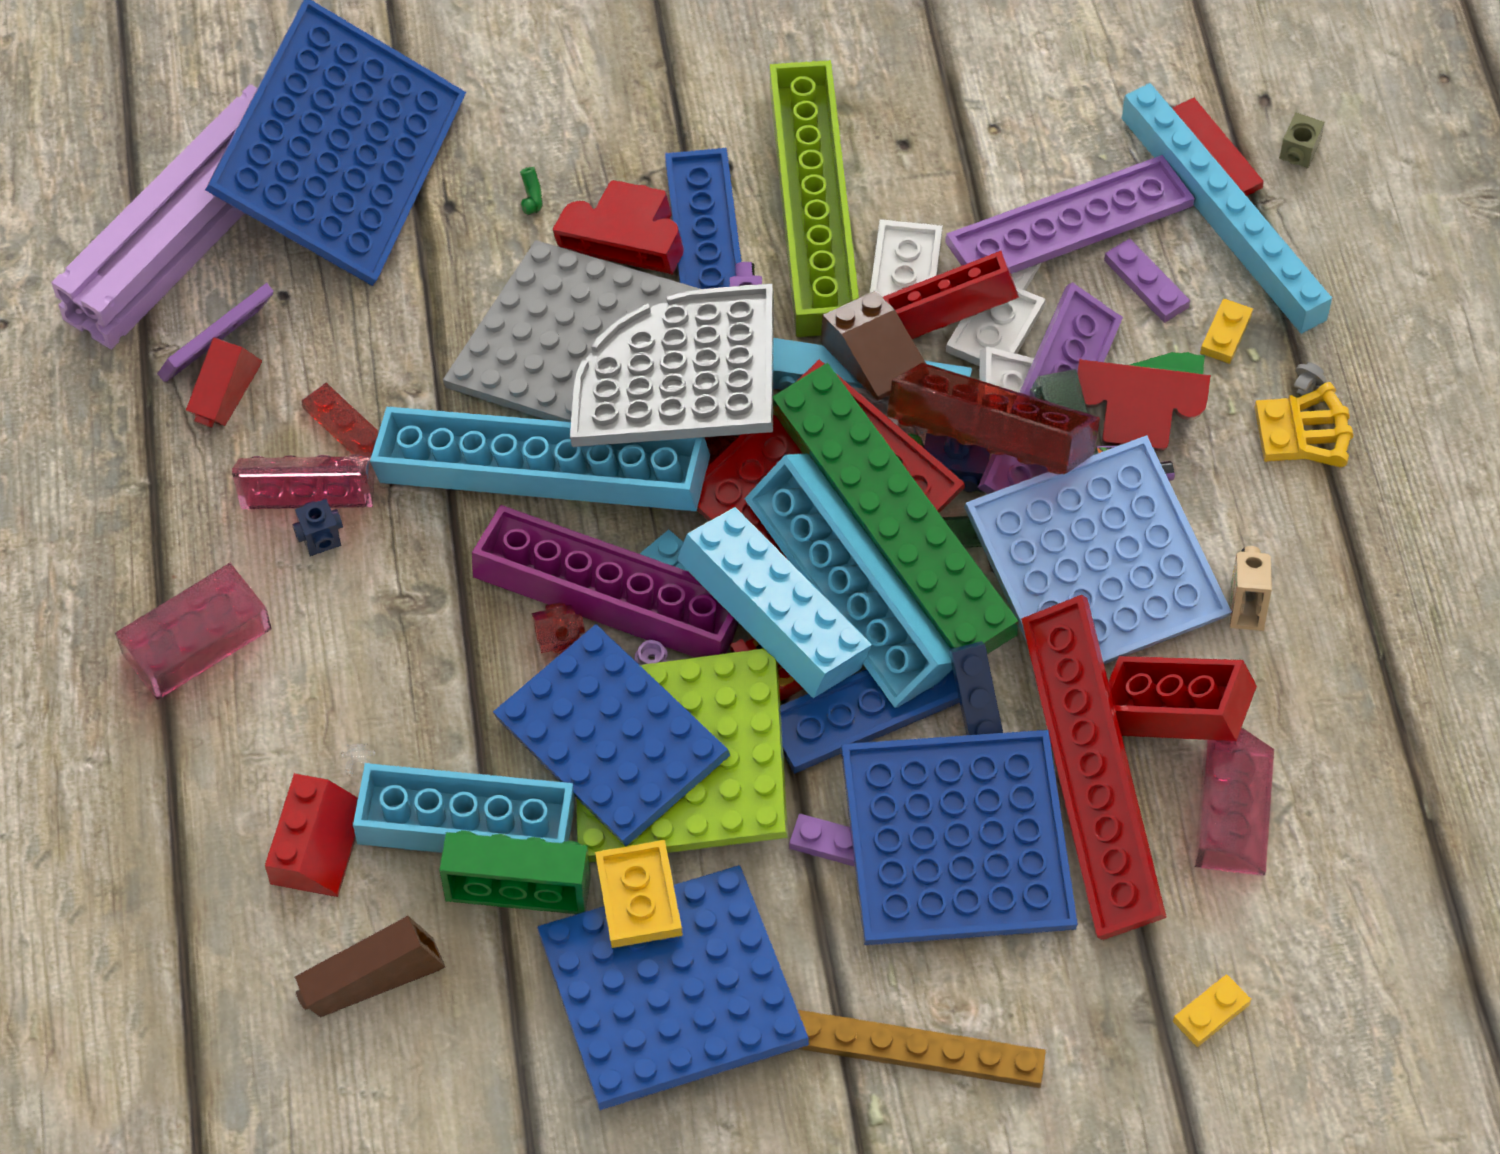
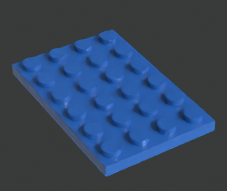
[493,624,730,847]

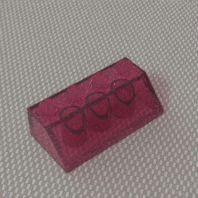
[232,454,375,509]
[1195,728,1274,876]

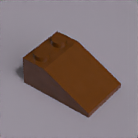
[821,291,931,401]

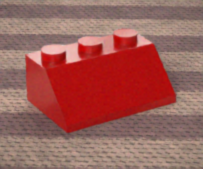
[265,773,358,897]

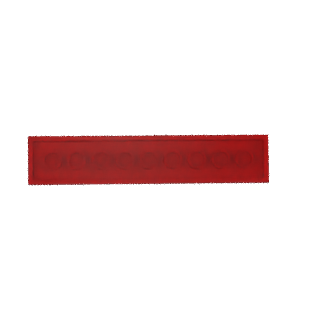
[1021,594,1167,940]

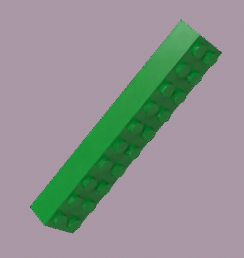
[773,362,1019,654]

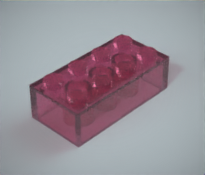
[115,563,272,700]

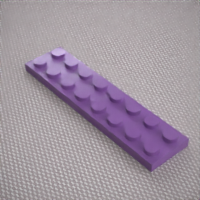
[945,155,1195,274]
[978,282,1123,494]

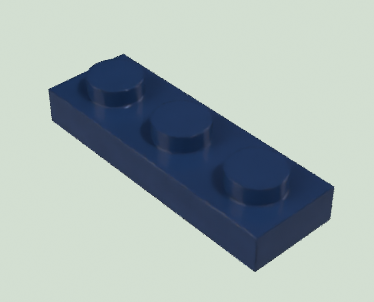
[949,641,1003,735]

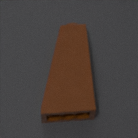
[295,916,446,1017]

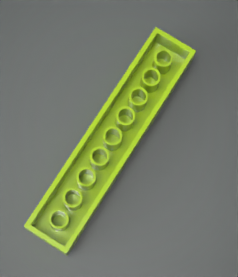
[770,60,859,337]

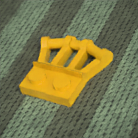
[1254,382,1354,467]

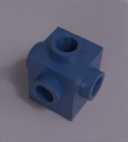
[292,499,343,556]

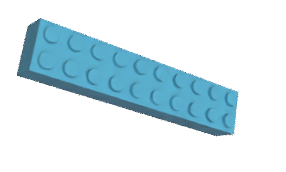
[370,407,710,511]

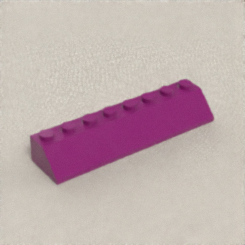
[472,505,739,658]

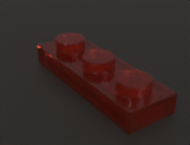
[301,383,379,467]

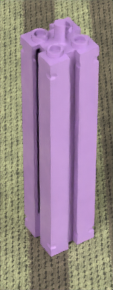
[51,84,257,350]

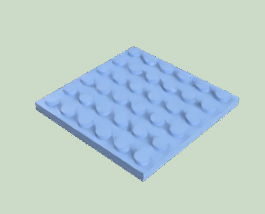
[964,435,1232,664]

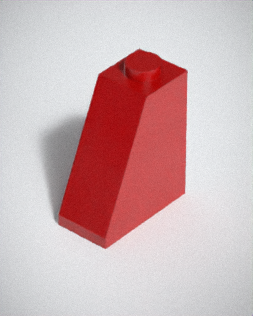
[186,337,262,428]

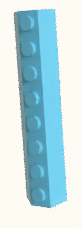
[745,454,953,708]

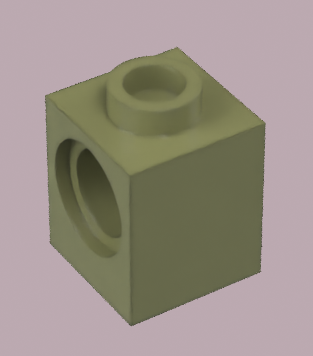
[1279,112,1325,168]

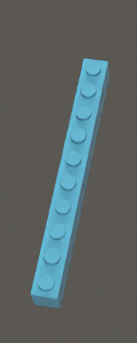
[1122,83,1332,334]

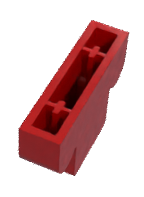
[552,180,684,274]
[1075,359,1211,451]

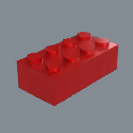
[1108,656,1257,741]

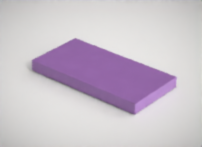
[157,283,274,382]

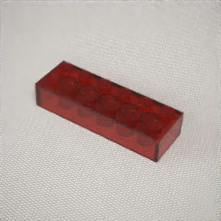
[887,363,1100,474]

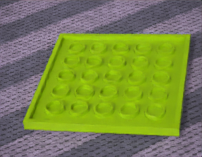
[576,649,788,863]

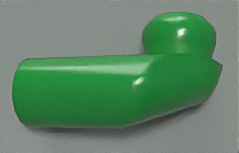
[520,167,543,215]

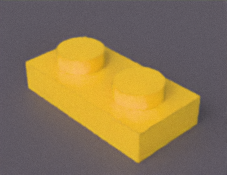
[1200,298,1253,364]
[1173,974,1252,1048]

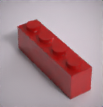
[882,251,1019,339]

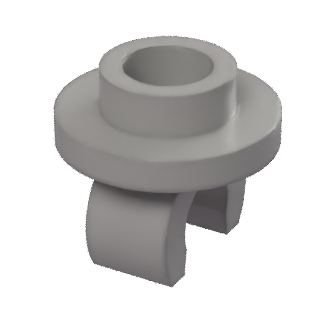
[1294,362,1327,396]

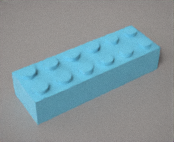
[677,507,872,698]
[353,763,575,853]

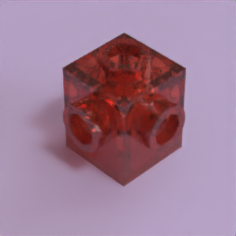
[531,602,585,654]

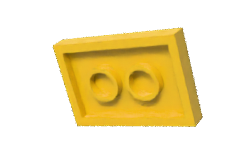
[595,840,683,948]

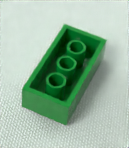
[439,830,591,914]

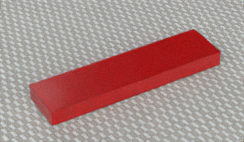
[1172,97,1264,196]

